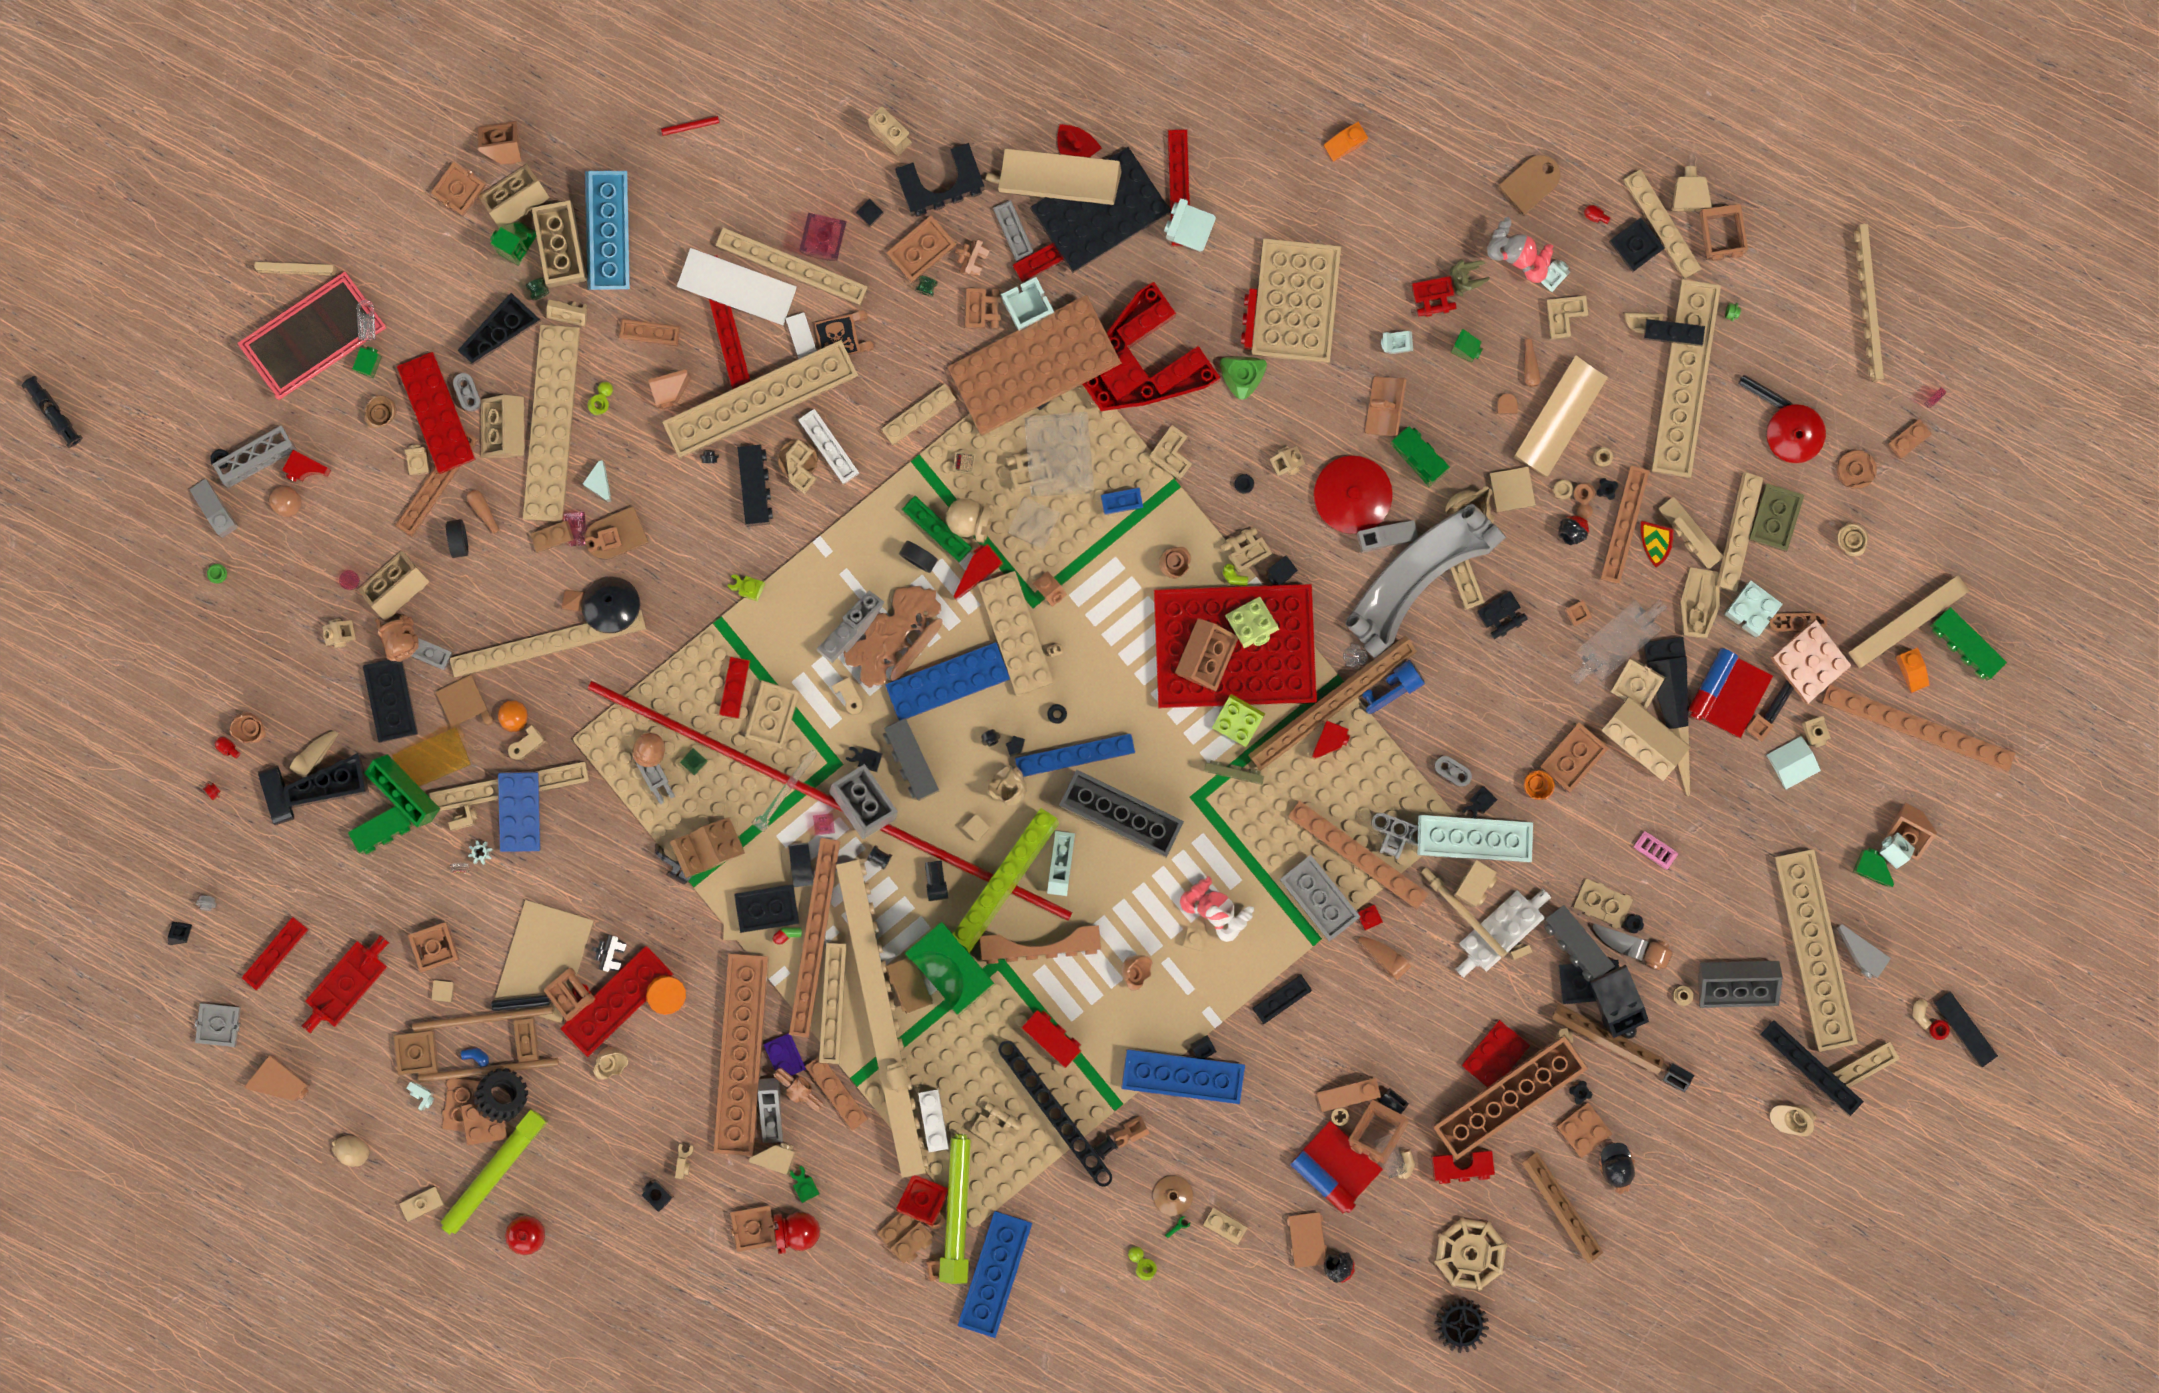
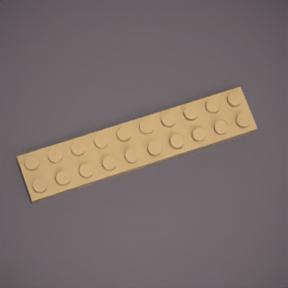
[1651,279,1721,478]
[523,325,580,523]
[662,340,858,458]
[1774,849,1858,1052]

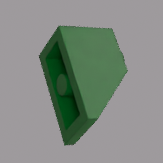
[1451,329,1483,363]
[1853,848,1894,888]

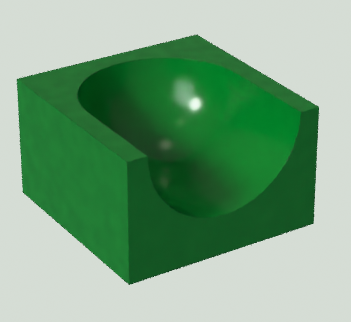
[905,922,996,1015]

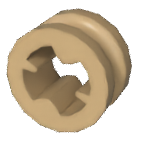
[1331,1108,1349,1126]

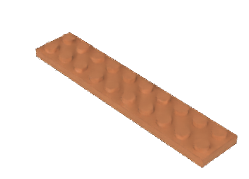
[713,954,769,1156]

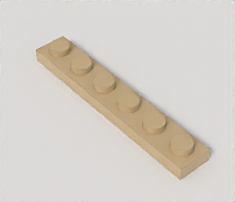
[1623,169,1701,279]
[1716,472,1763,592]
[819,943,847,1064]

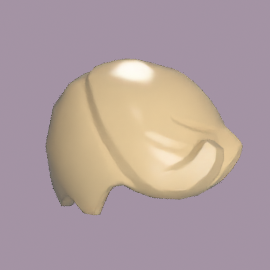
[1837,522,1868,556]
[593,1046,628,1080]
[332,1135,369,1167]

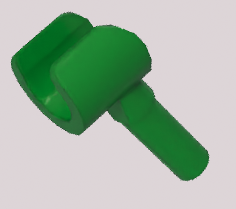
[1165,1216,1191,1238]

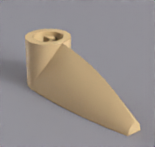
[290,731,339,778]

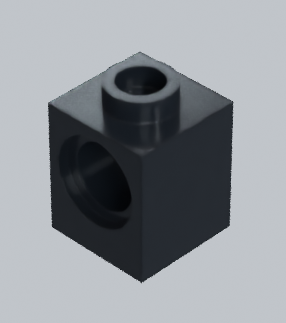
[1267,555,1298,585]
[642,1180,674,1212]

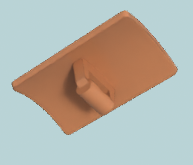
[1365,376,1407,436]

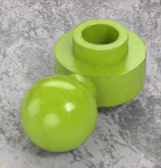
[588,382,613,415]
[1128,1246,1157,1280]

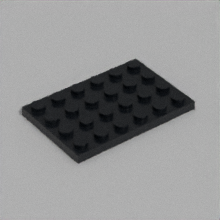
[1030,146,1171,273]

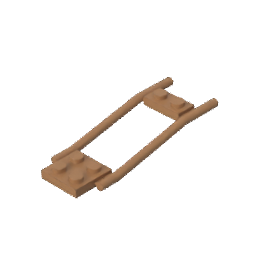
[394,1006,559,1083]

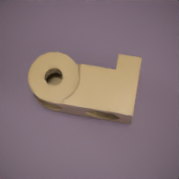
[832,677,863,715]
[508,725,546,760]

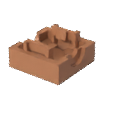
[408,922,460,973]

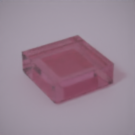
[1924,387,1946,408]

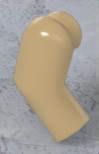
[1912,999,1932,1029]
[1397,1149,1415,1179]

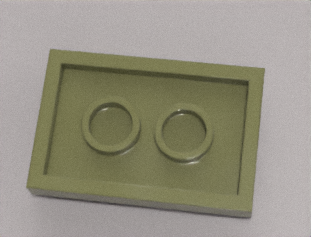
[1749,483,1804,552]

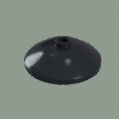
[581,577,641,634]

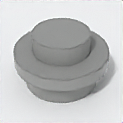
[196,896,216,911]

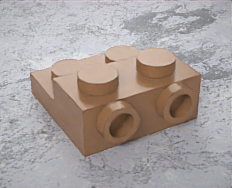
[877,1213,933,1264]

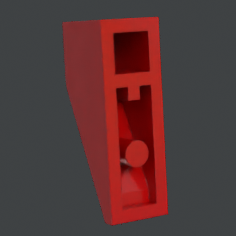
[954,544,1003,601]

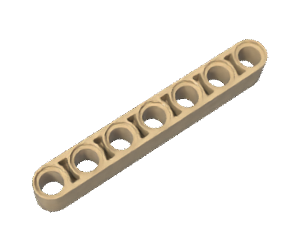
[1848,575,1970,669]

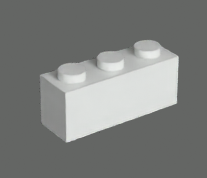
[918,1089,949,1152]

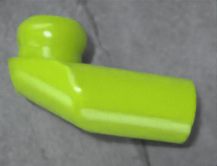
[1222,564,1248,586]

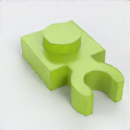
[727,574,765,602]

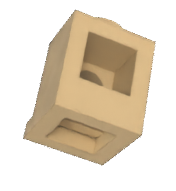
[1802,716,1831,748]

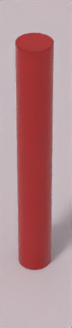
[661,116,720,136]

